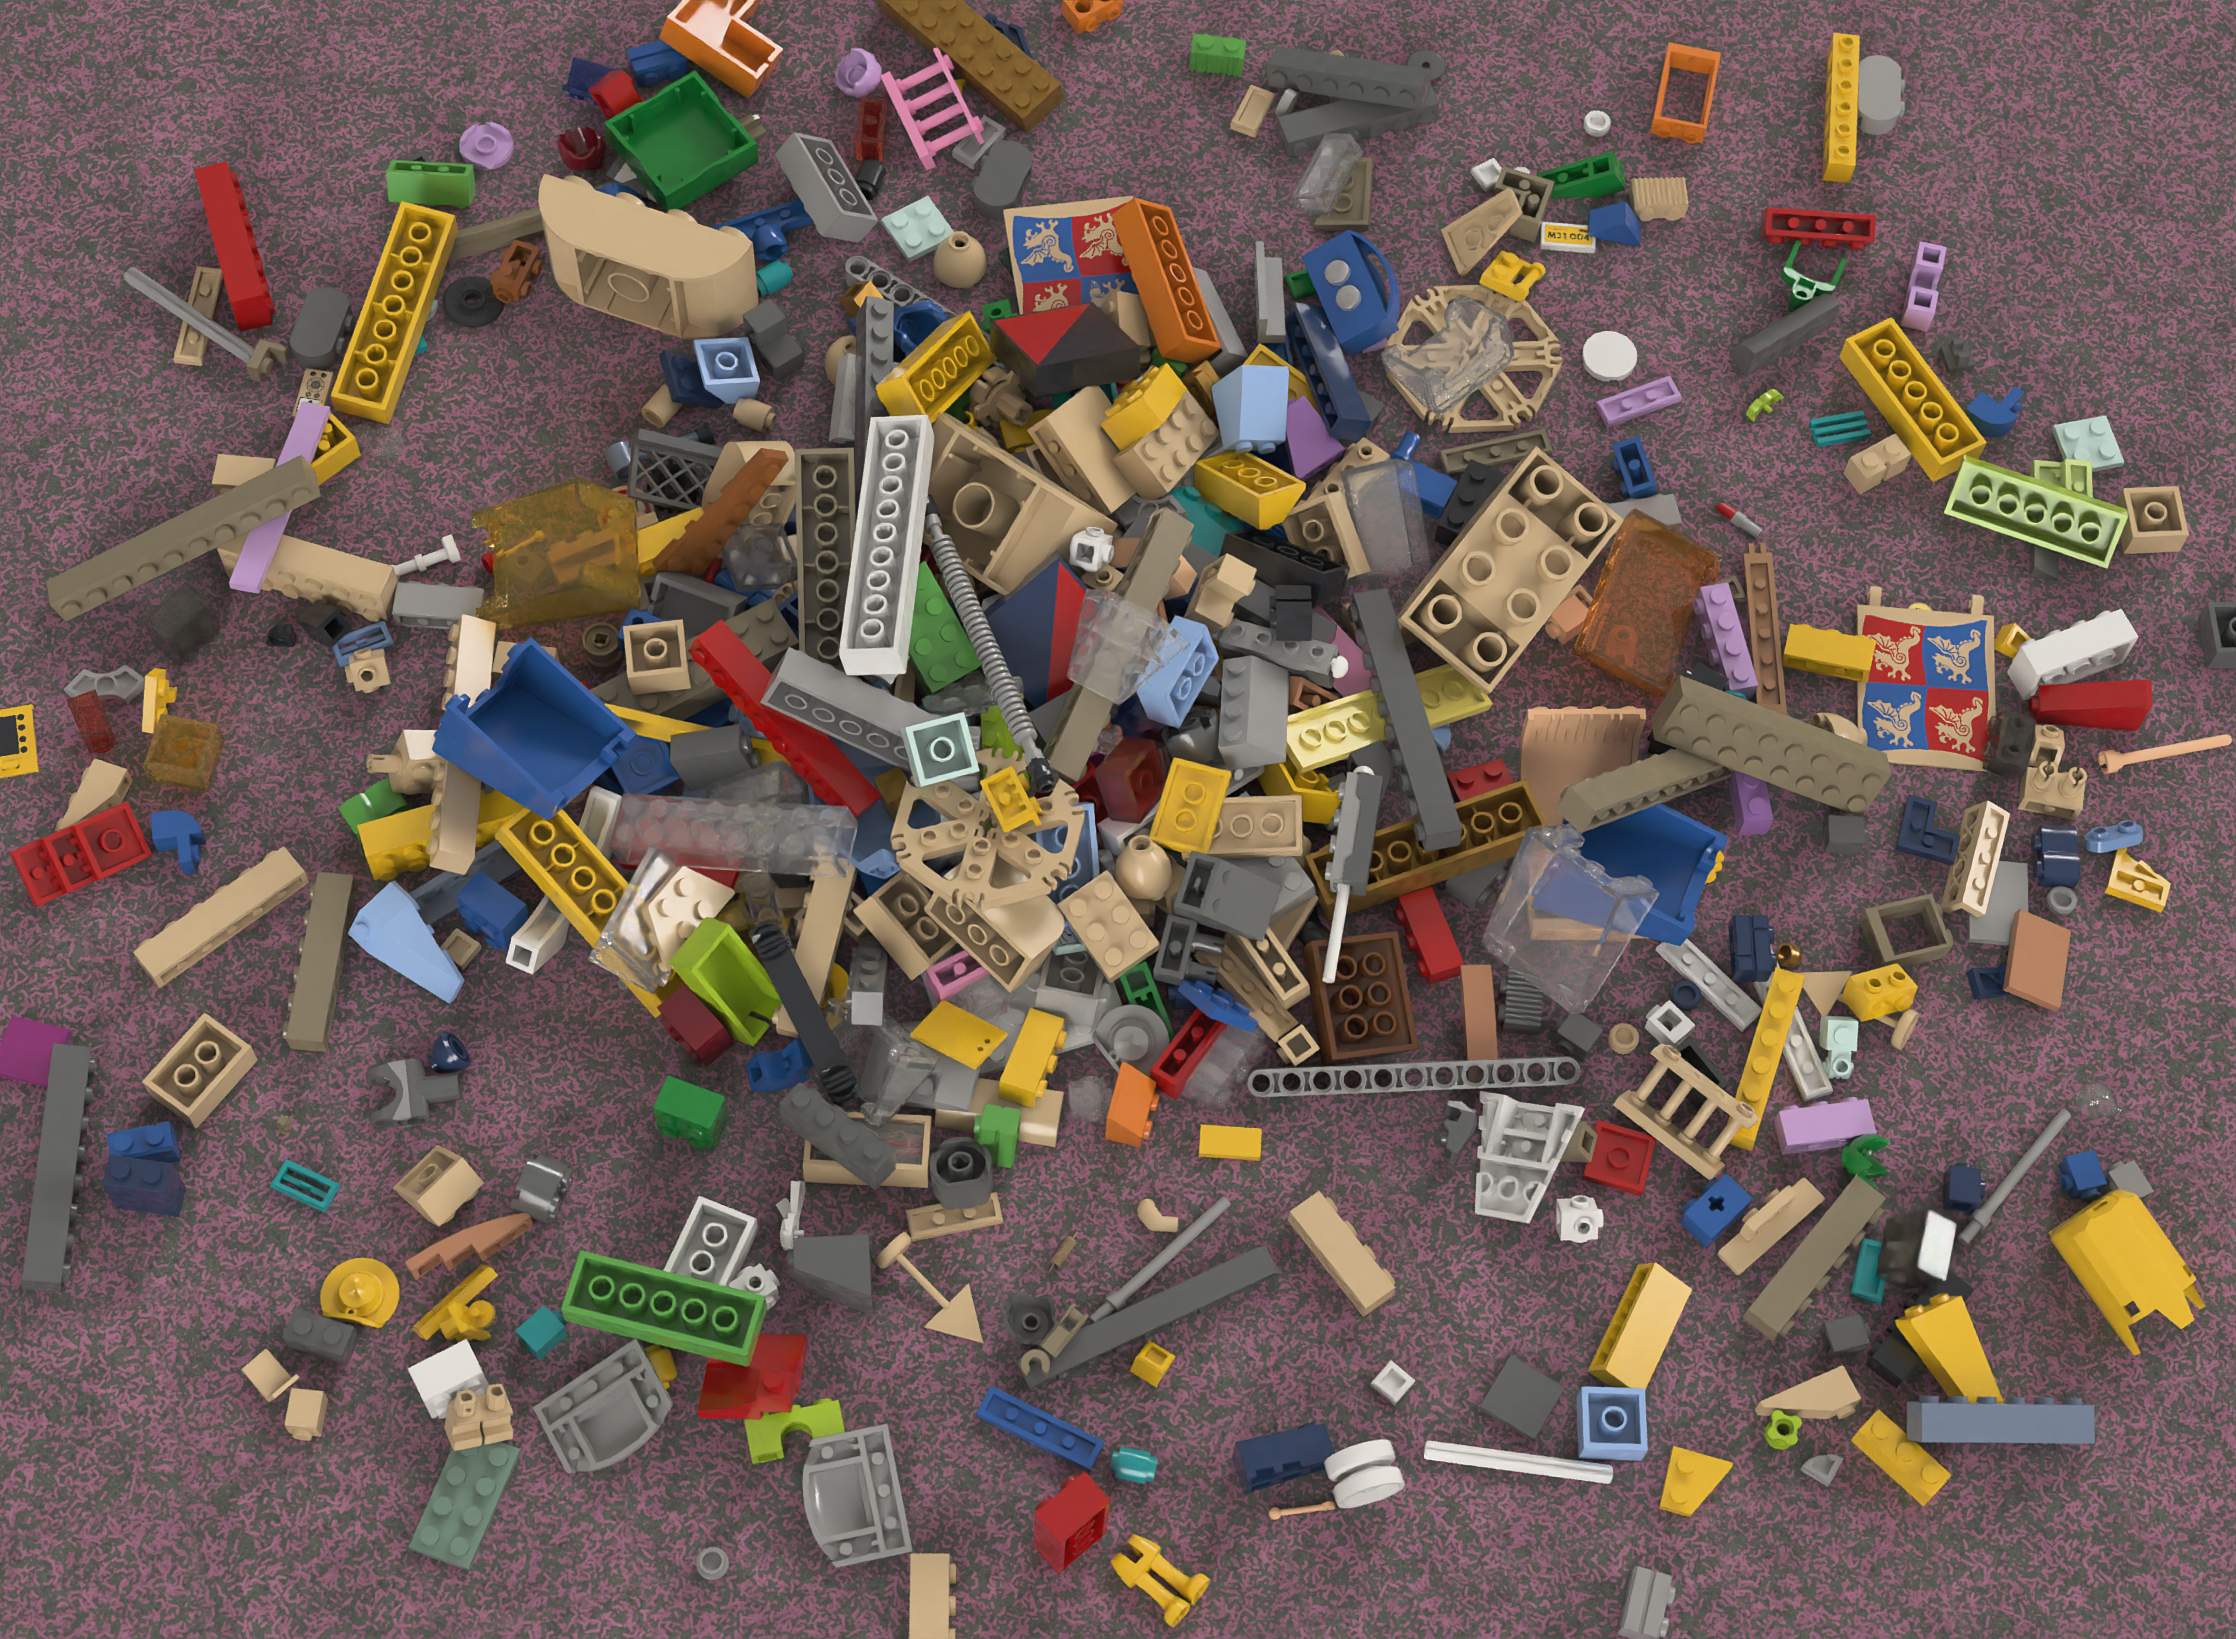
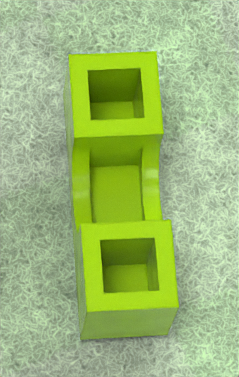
[744,1398,845,1464]

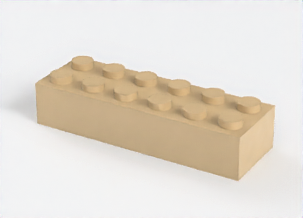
[217,532,398,622]

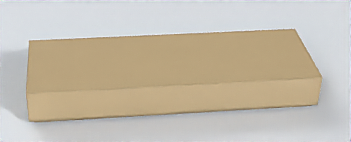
[906,1192,1003,1242]

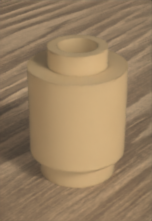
[733,398,777,433]

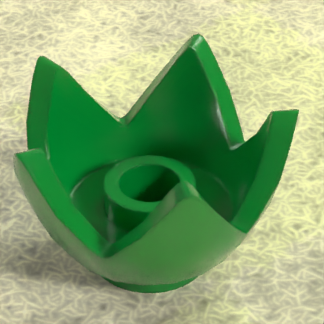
[1841,1134,1890,1189]

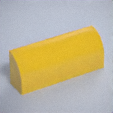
[1588,1262,1692,1390]

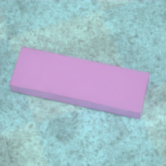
[1595,375,1682,428]

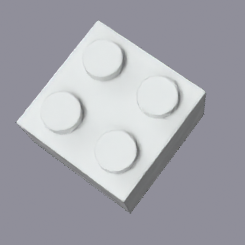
[408,1339,489,1419]

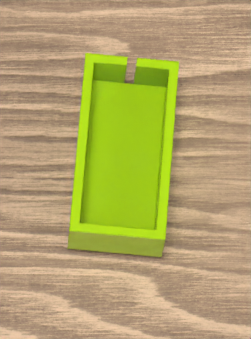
[668,916,782,1047]

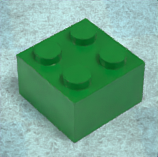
[653,1075,729,1150]

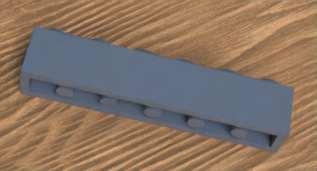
[1907,1395,2095,1444]

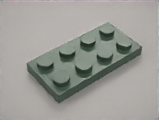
[409,1439,521,1571]

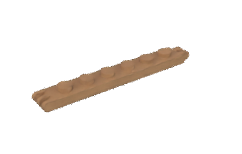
[1742,543,1787,715]

